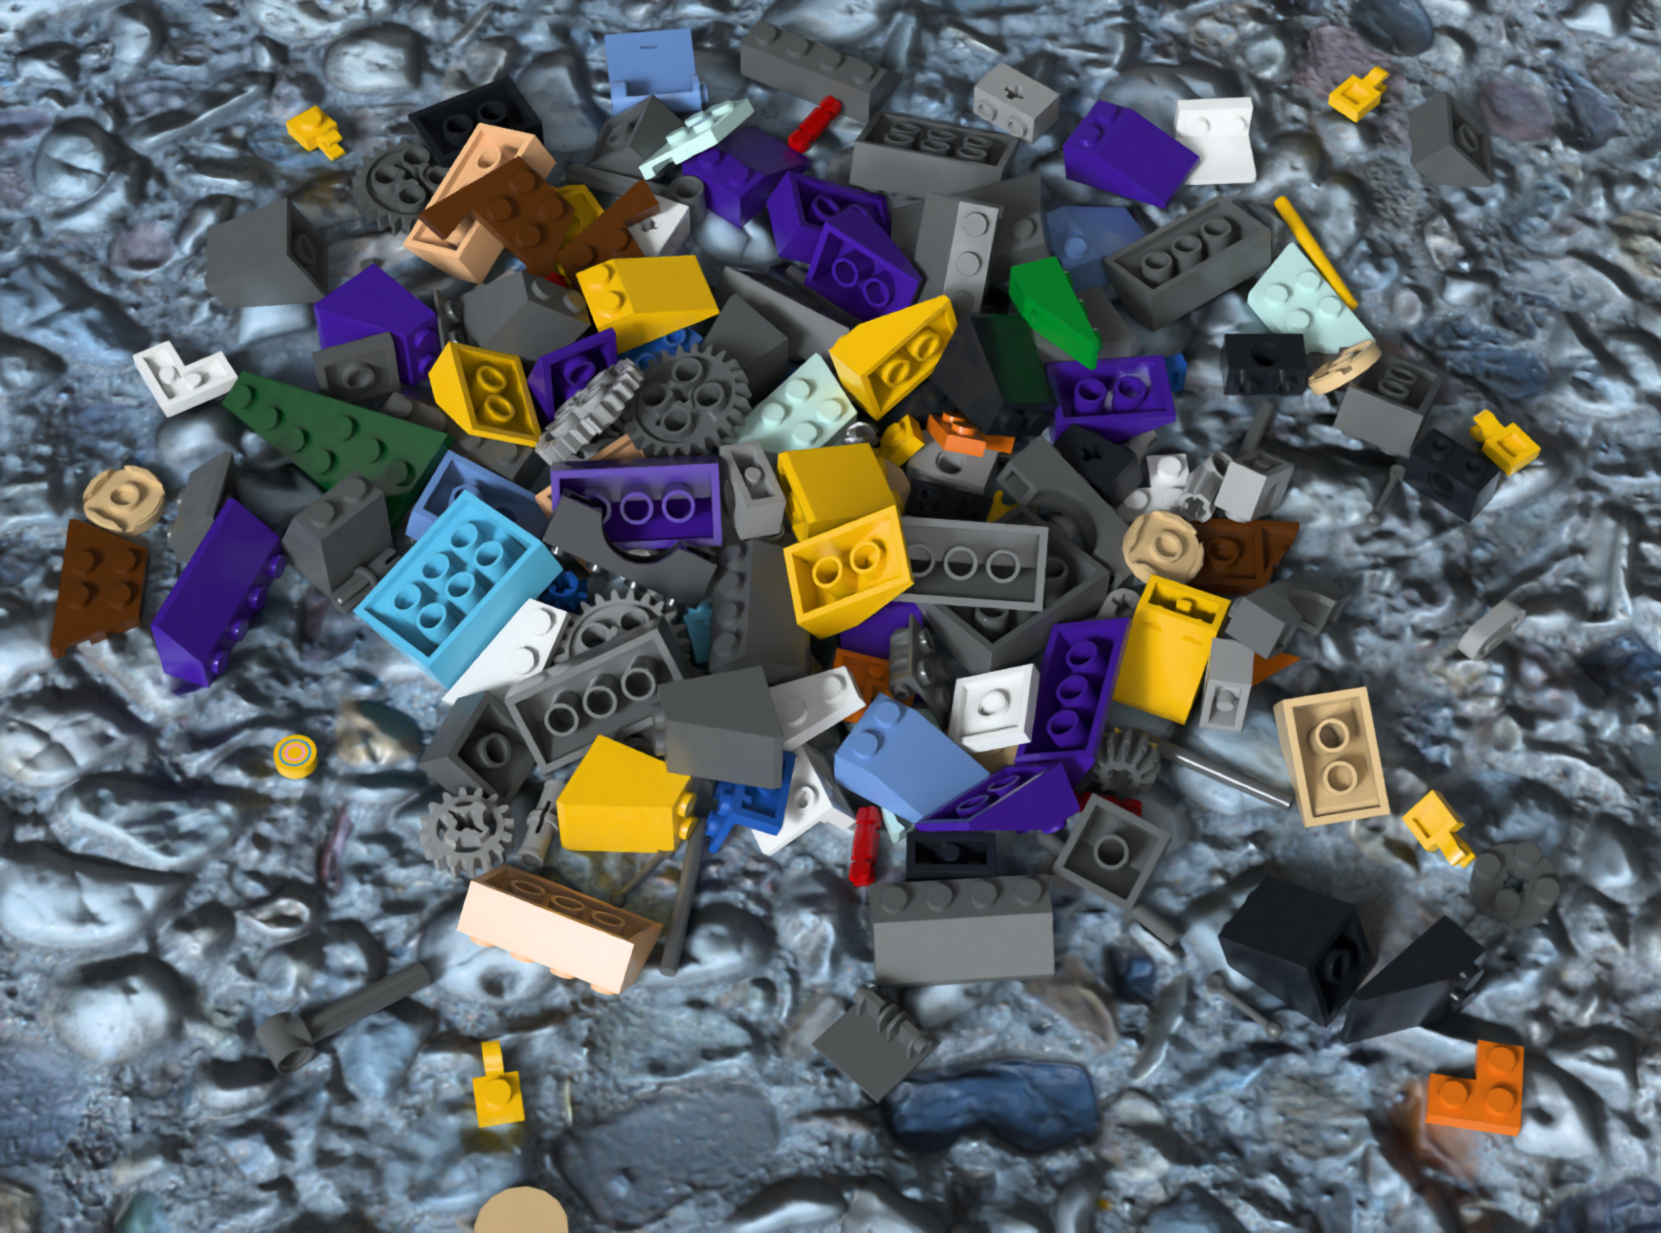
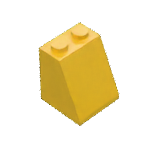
[777,443,904,543]
[556,734,698,853]

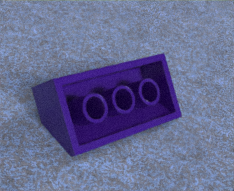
[550,455,722,550]
[150,498,286,688]
[1014,617,1132,789]

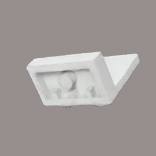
[1173,97,1257,185]
[751,743,856,856]

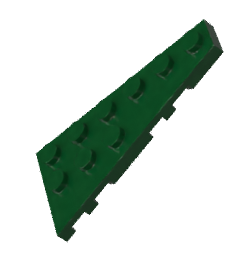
[222,371,456,536]

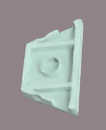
[639,98,755,180]
[1247,243,1376,354]
[722,353,857,463]

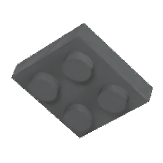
[311,331,401,406]

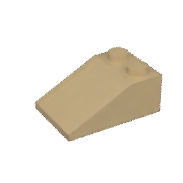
[1273,686,1391,828]

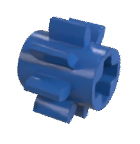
[539,570,589,615]

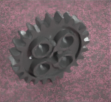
[352,135,450,236]
[621,343,752,458]

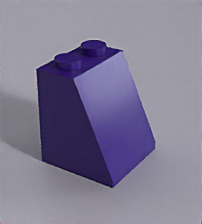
[313,263,442,386]

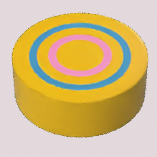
[273,735,318,779]

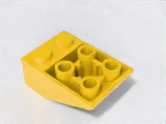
[1112,574,1231,725]

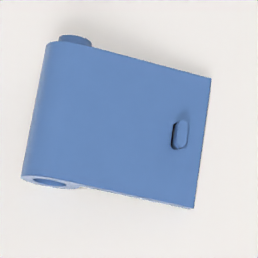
[604,28,708,116]

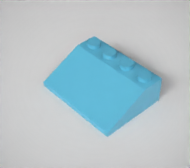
[353,489,563,691]

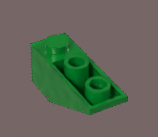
[1009,256,1102,370]

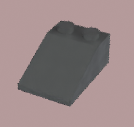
[1333,349,1447,457]

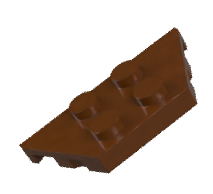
[1182,517,1300,595]
[50,519,150,658]

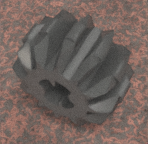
[1089,726,1161,798]

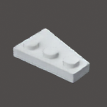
[442,598,571,709]
[769,666,866,752]

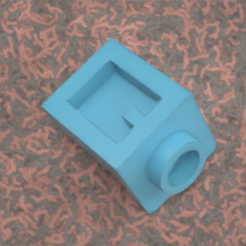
[680,603,713,666]

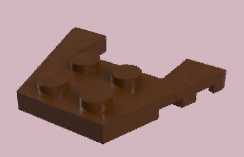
[417,156,575,278]
[557,179,713,320]

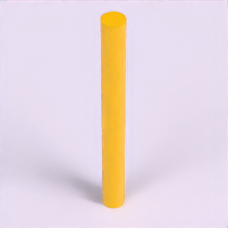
[1274,196,1358,311]

